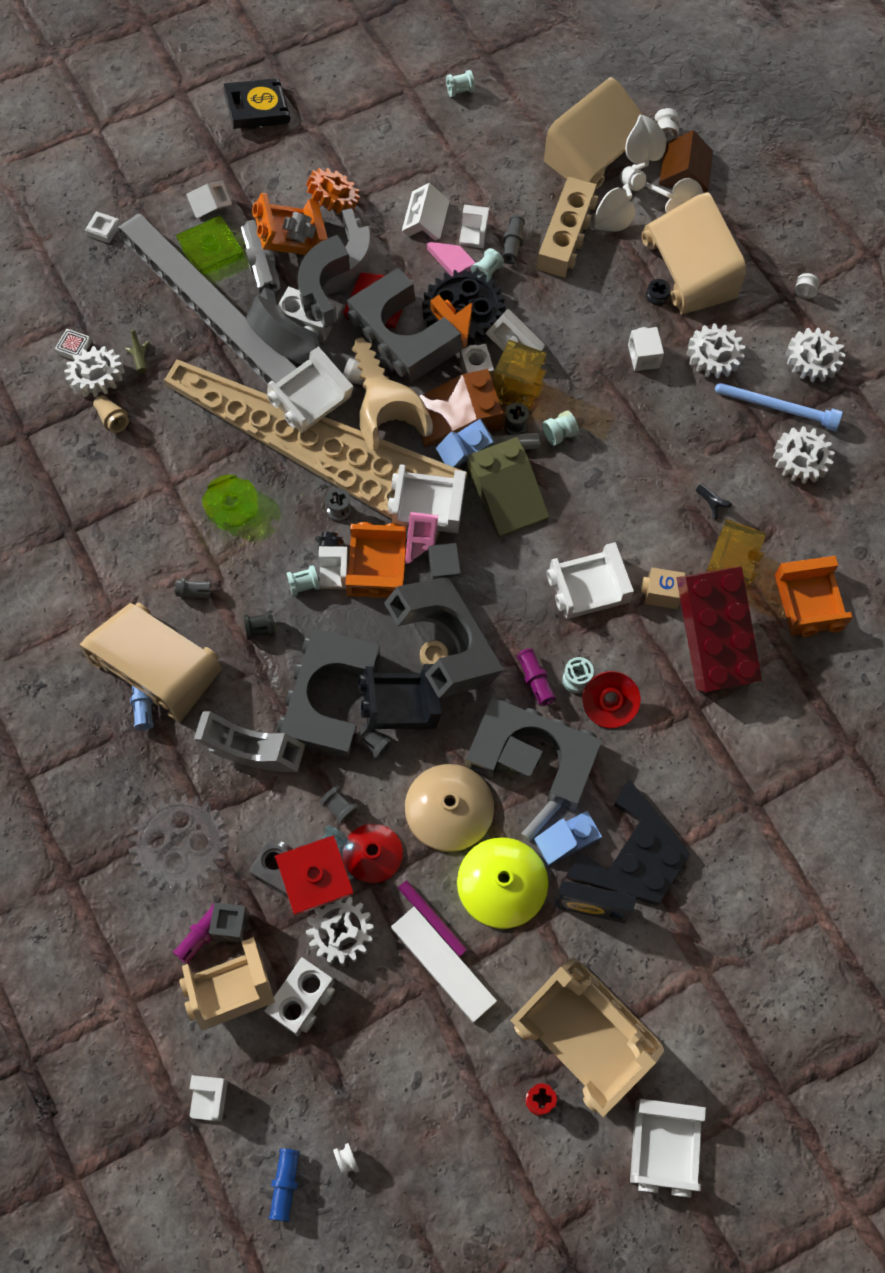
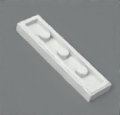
[391,907,497,1023]

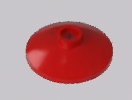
[582,671,641,728]
[343,824,403,884]

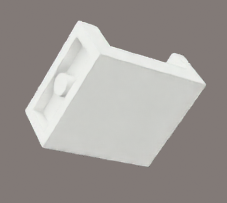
[267,346,353,434]
[387,464,466,533]
[547,542,634,619]
[630,1099,706,1198]

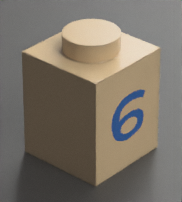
[641,567,685,609]

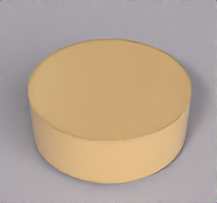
[420,641,448,665]

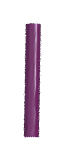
[398,880,468,958]

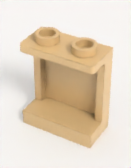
[180,937,275,1031]

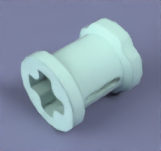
[446,70,475,97]
[471,248,504,282]
[286,565,320,596]

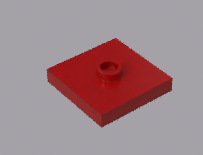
[275,835,354,916]

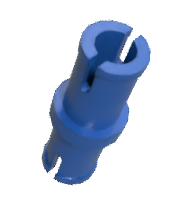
[268,1148,300,1222]

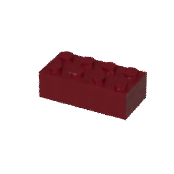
[676,566,762,692]

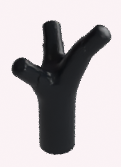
[695,483,732,519]

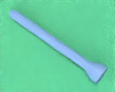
[715,383,843,432]

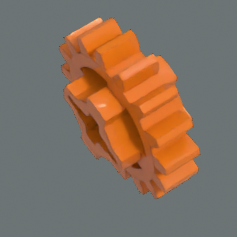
[306,168,360,214]

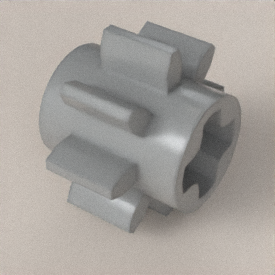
[282,212,316,243]

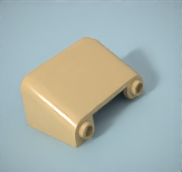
[544,77,643,189]
[642,192,746,315]
[79,602,222,723]
[510,958,664,1117]

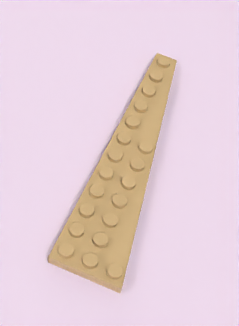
[164,359,467,543]

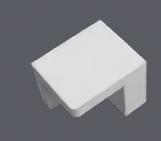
[186,180,232,218]
[459,205,489,248]
[319,546,348,589]
[189,1075,228,1122]

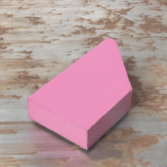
[427,242,475,277]
[405,512,439,564]

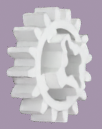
[687,324,745,378]
[786,328,845,382]
[64,346,125,397]
[773,426,835,484]
[306,897,374,966]

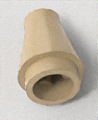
[93,395,129,433]

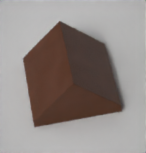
[659,130,713,192]

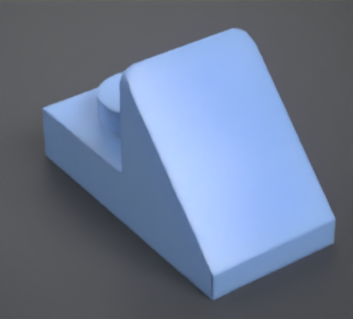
[436,419,495,468]
[534,811,602,866]

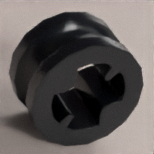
[646,279,671,306]

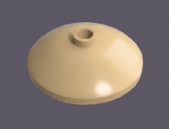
[405,764,494,852]

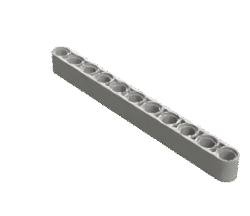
[117,213,296,385]

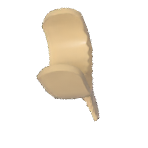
[352,338,433,450]

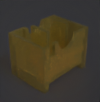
[493,340,547,412]
[707,519,767,587]

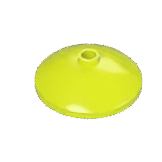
[457,838,548,929]

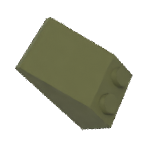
[466,437,549,538]

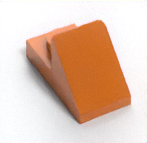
[430,295,472,349]

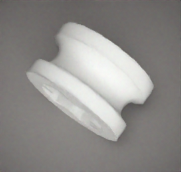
[794,273,820,298]
[333,1143,359,1178]

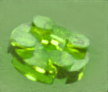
[202,474,258,529]

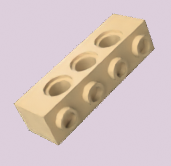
[537,176,599,278]

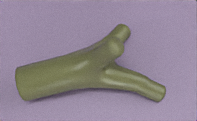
[125,330,150,373]

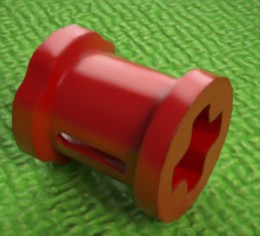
[525,1083,557,1116]

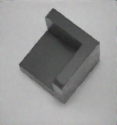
[428,543,460,580]
[496,736,543,778]
[209,902,250,943]

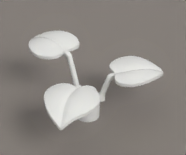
[593,115,703,232]

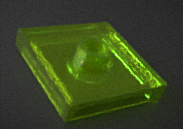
[175,215,244,275]

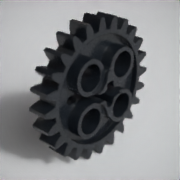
[422,269,506,345]

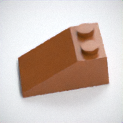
[419,369,503,448]

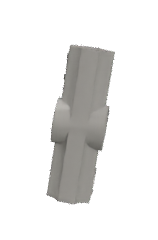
[241,220,281,294]

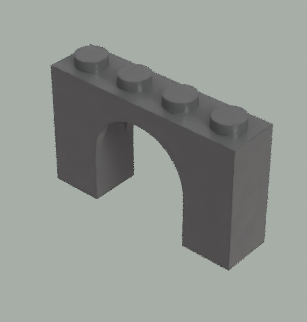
[347,268,462,383]
[384,577,504,698]
[277,628,381,761]
[465,697,602,812]

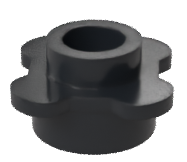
[315,532,344,550]

